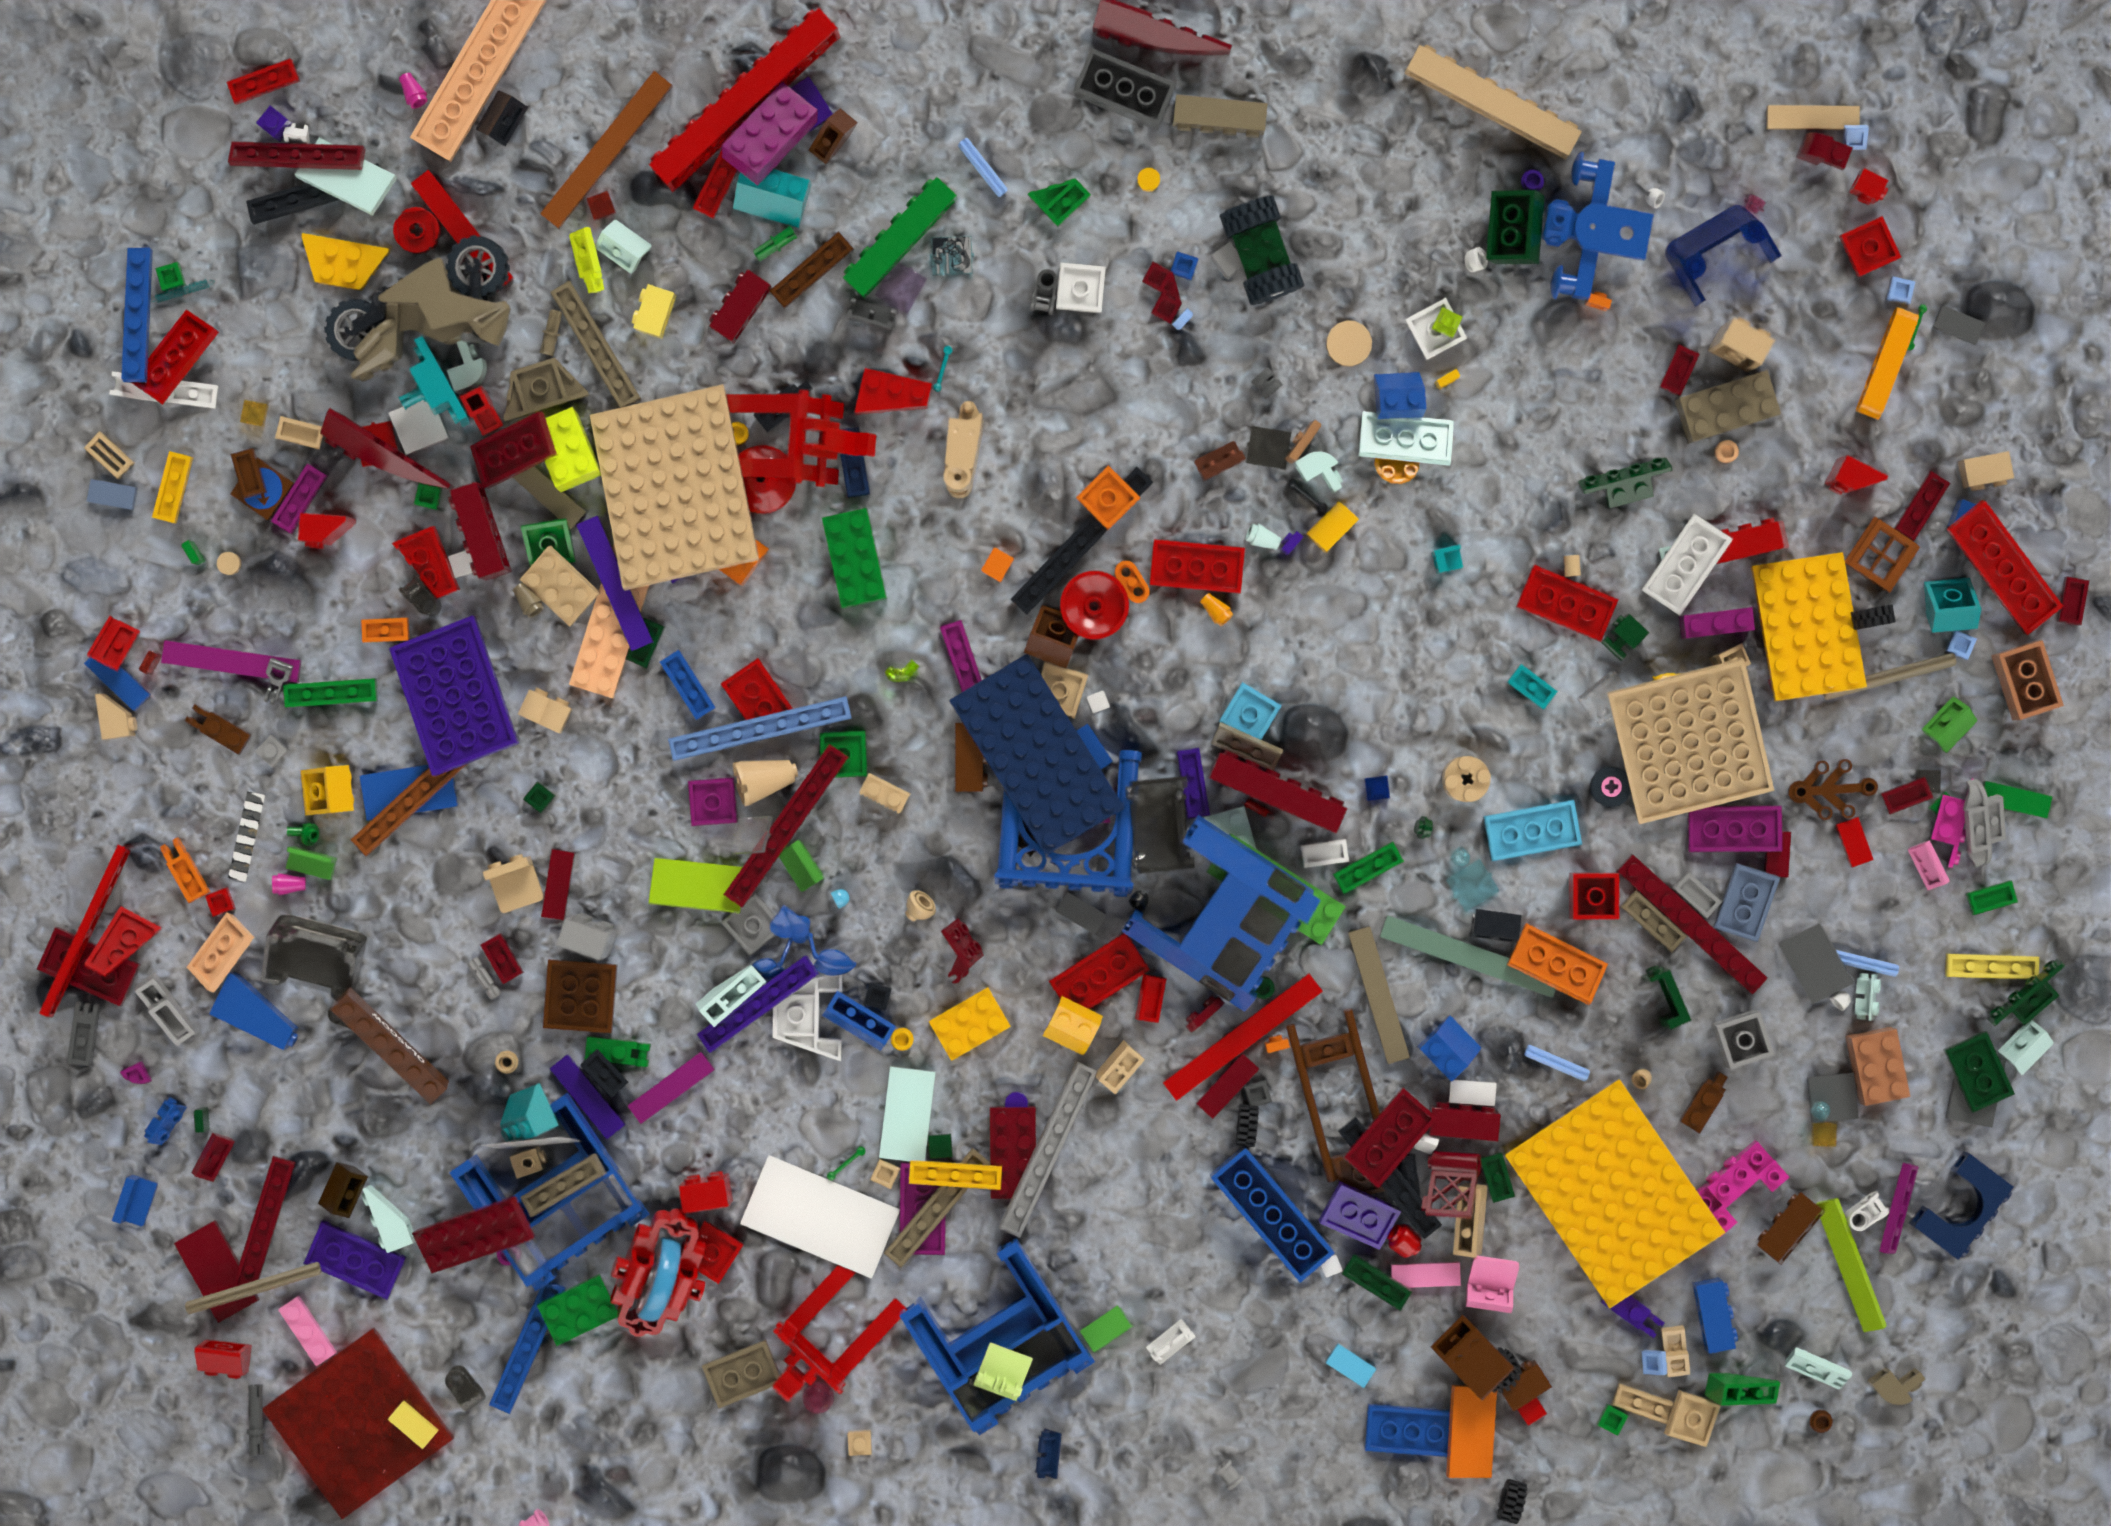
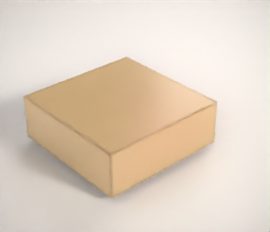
[870,1158,901,1189]

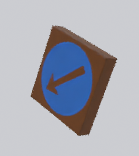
[230,457,294,521]

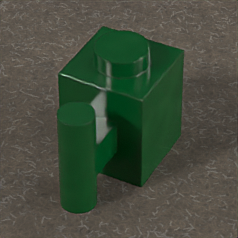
[1601,614,1649,661]

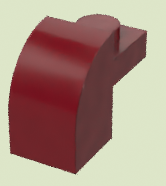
[1796,133,1853,171]

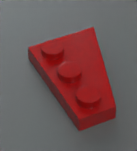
[392,526,460,598]

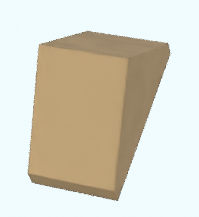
[1709,643,1751,667]

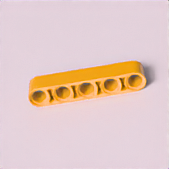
[1856,307,1919,420]

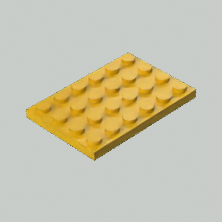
[1751,552,1867,702]

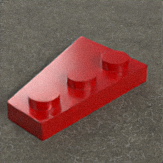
[84,906,162,977]

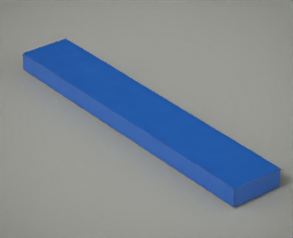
[489,1281,566,1414]

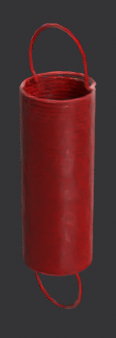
[1240,798,1274,818]

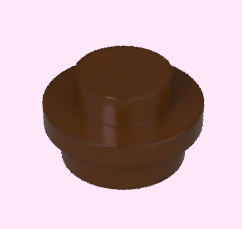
[1809,1410,1833,1433]

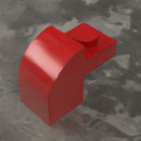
[460,385,504,436]

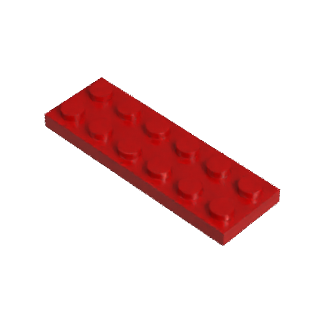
[1946,500,2063,635]

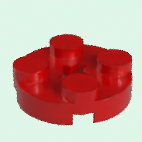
[393,207,441,254]

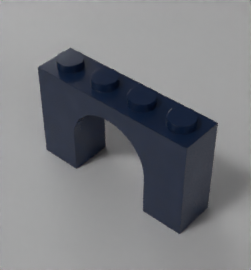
[1909,1151,2014,1260]

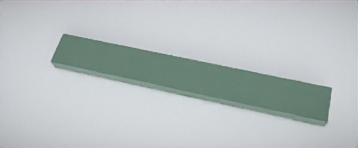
[1379,915,1556,998]

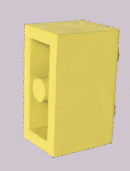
[632,284,676,339]

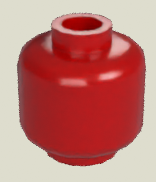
[1387,1223,1422,1258]

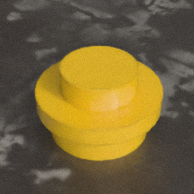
[891,1028,914,1051]

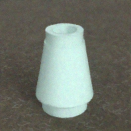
[1245,523,1281,550]

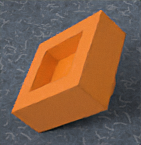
[1584,291,1612,312]
[1264,1034,1290,1053]

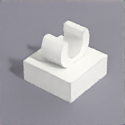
[283,123,311,144]

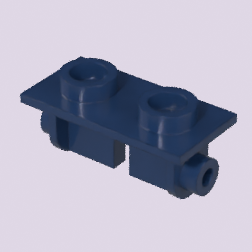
[1035,1428,1062,1479]

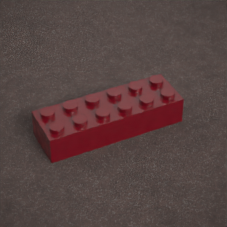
[1207,750,1348,834]

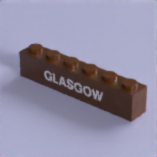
[330,987,449,1105]

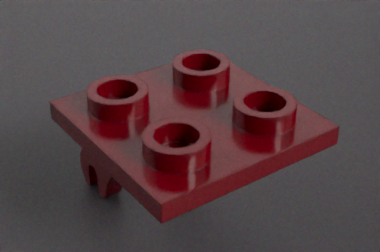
[941,918,984,984]

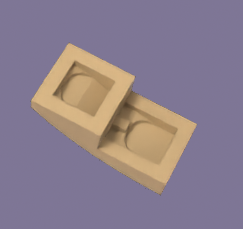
[1660,1325,1690,1377]

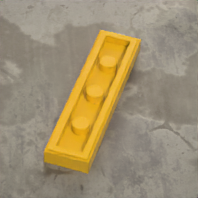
[909,1160,1002,1190]

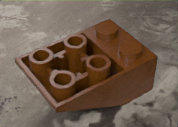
[1431,1315,1515,1401]

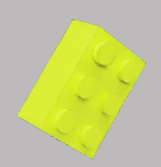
[545,407,601,493]

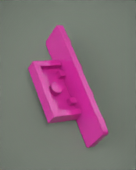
[1931,778,1974,869]

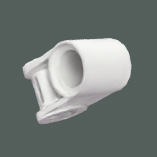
[1844,1191,1890,1231]

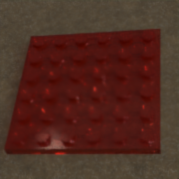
[263,1327,455,1520]

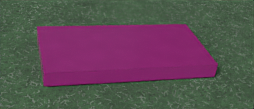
[1688,806,1782,852]
[900,1162,946,1255]

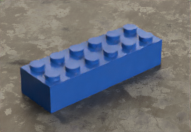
[1210,1146,1335,1283]

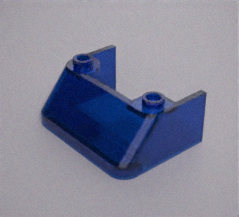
[1665,205,1782,307]

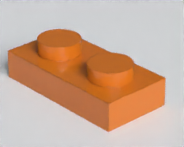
[361,618,410,643]

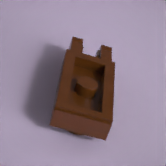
[184,704,252,755]

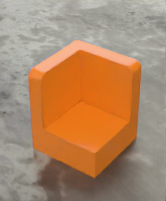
[981,547,1015,583]

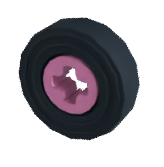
[1590,766,1631,807]

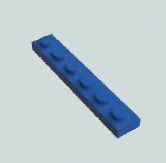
[121,248,153,382]

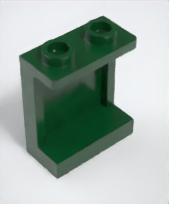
[1641,965,1692,1030]

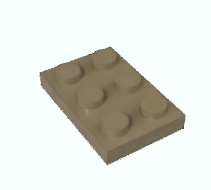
[702,1339,781,1408]

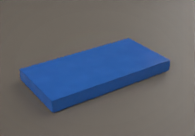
[360,765,458,821]
[1364,1404,1450,1457]

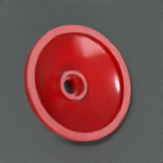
[738,445,796,514]
[1060,571,1129,640]

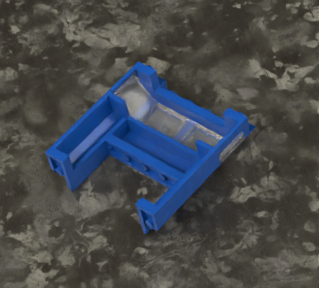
[449,1093,650,1291]

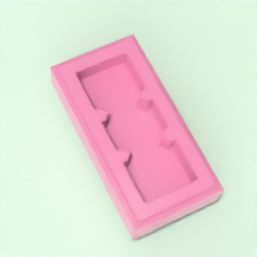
[1907,840,1950,890]

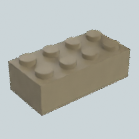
[1675,370,1781,444]

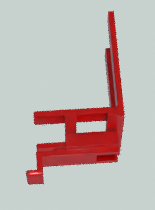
[726,390,876,487]
[772,1265,907,1402]

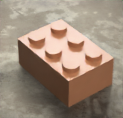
[1991,640,2064,720]
[1845,1027,1911,1106]

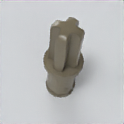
[539,309,562,356]

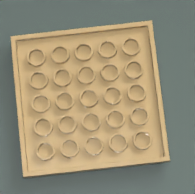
[1607,658,1774,824]

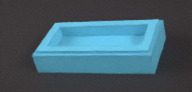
[1325,1343,1376,1388]

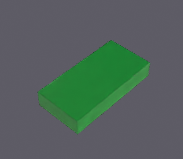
[1966,880,2018,915]

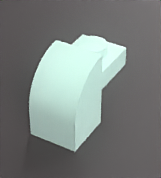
[447,340,487,394]
[1294,451,1343,494]

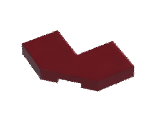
[1142,261,1182,324]

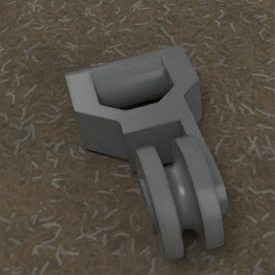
[264,658,294,705]

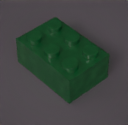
[1486,190,1545,264]

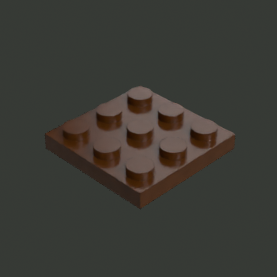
[543,959,618,1033]

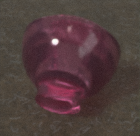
[802,1382,834,1414]

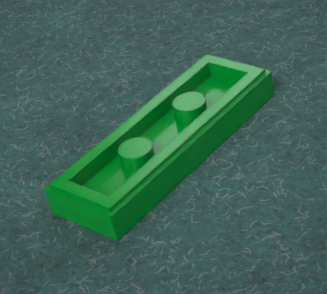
[1983,781,2053,819]
[1333,841,1404,894]

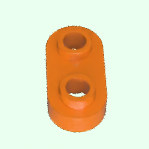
[1115,561,1150,603]

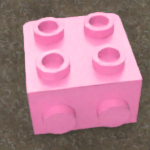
[1466,1256,1519,1313]

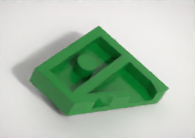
[1027,178,1091,227]

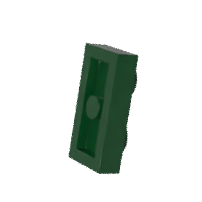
[1481,1152,1515,1203]

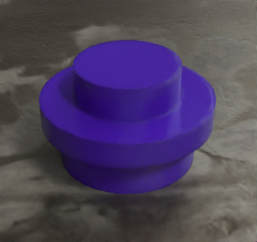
[1521,170,1544,192]

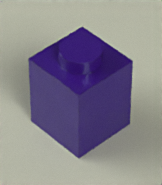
[256,105,293,142]

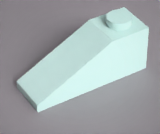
[696,965,766,1027]

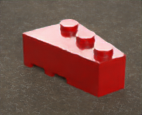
[854,368,933,415]
[1716,518,1789,564]

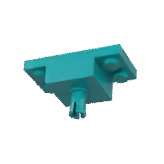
[398,336,471,428]

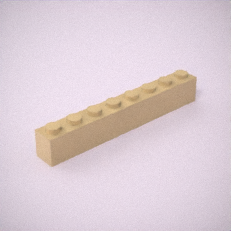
[1404,45,1582,160]

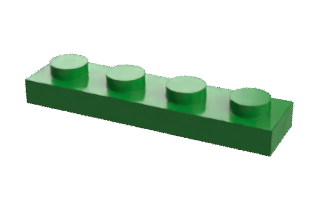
[283,678,378,708]

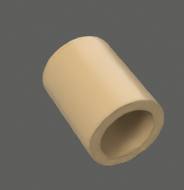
[1563,555,1581,577]

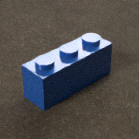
[822,991,896,1051]
[1692,1277,1738,1354]

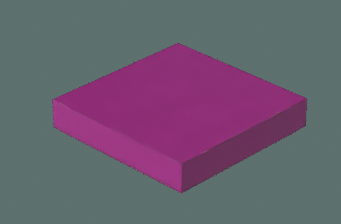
[688,777,738,826]

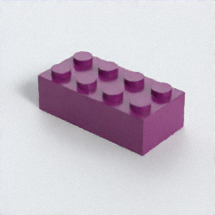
[722,82,818,186]

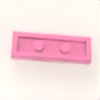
[1391,1262,1461,1288]

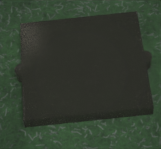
[1246,426,1292,470]

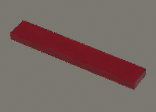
[228,141,366,170]
[232,1156,296,1288]

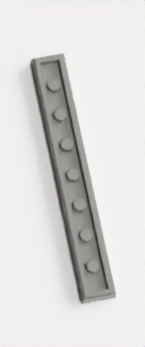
[998,1061,1097,1238]

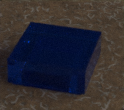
[1364,775,1390,801]

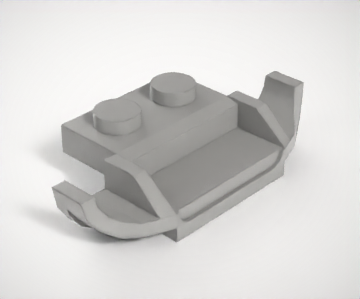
[1963,779,2006,867]

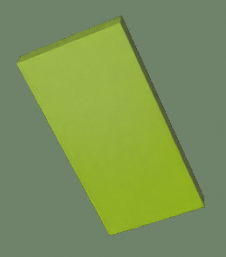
[648,858,742,913]

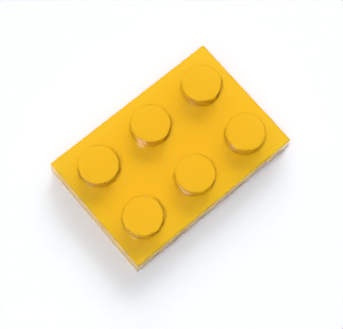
[928,987,1011,1061]

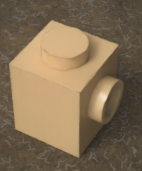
[509,1146,548,1179]

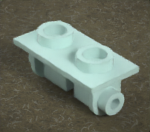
[1854,973,1881,1021]

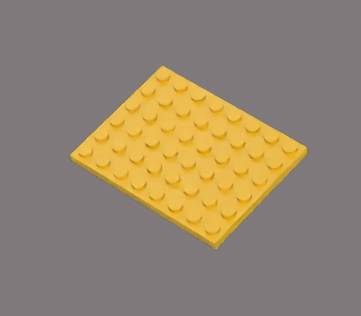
[1505,1079,1725,1308]

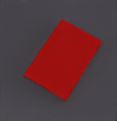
[720,658,793,720]

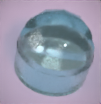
[1450,846,1470,866]
[1810,1102,1831,1122]

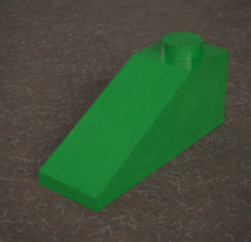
[1705,1373,1781,1406]

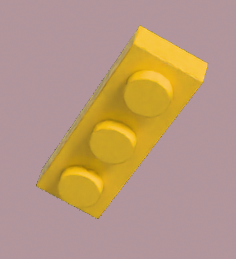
[152,451,194,524]

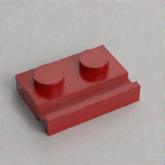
[87,616,140,672]

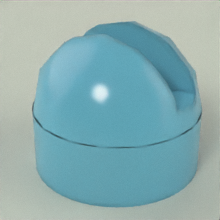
[831,889,849,909]

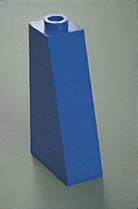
[209,971,298,1050]

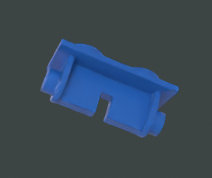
[144,1097,187,1145]

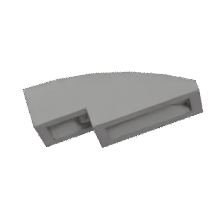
[135,972,196,1046]

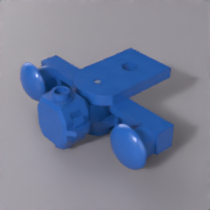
[1541,152,1654,300]

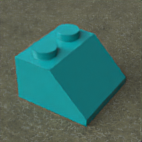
[1924,578,1982,633]

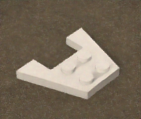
[773,974,843,1061]

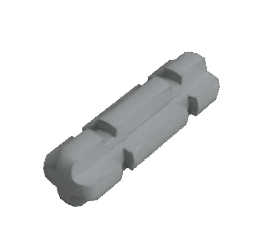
[467,957,501,999]

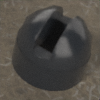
[1129,890,1149,910]

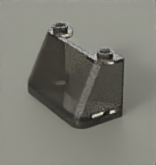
[1125,776,1195,874]
[260,914,367,1001]

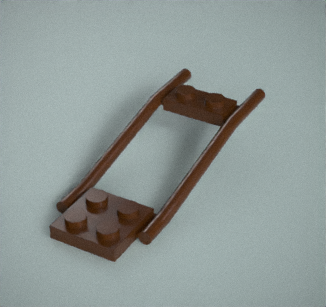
[1286,1008,1385,1195]

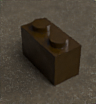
[318,1162,368,1218]

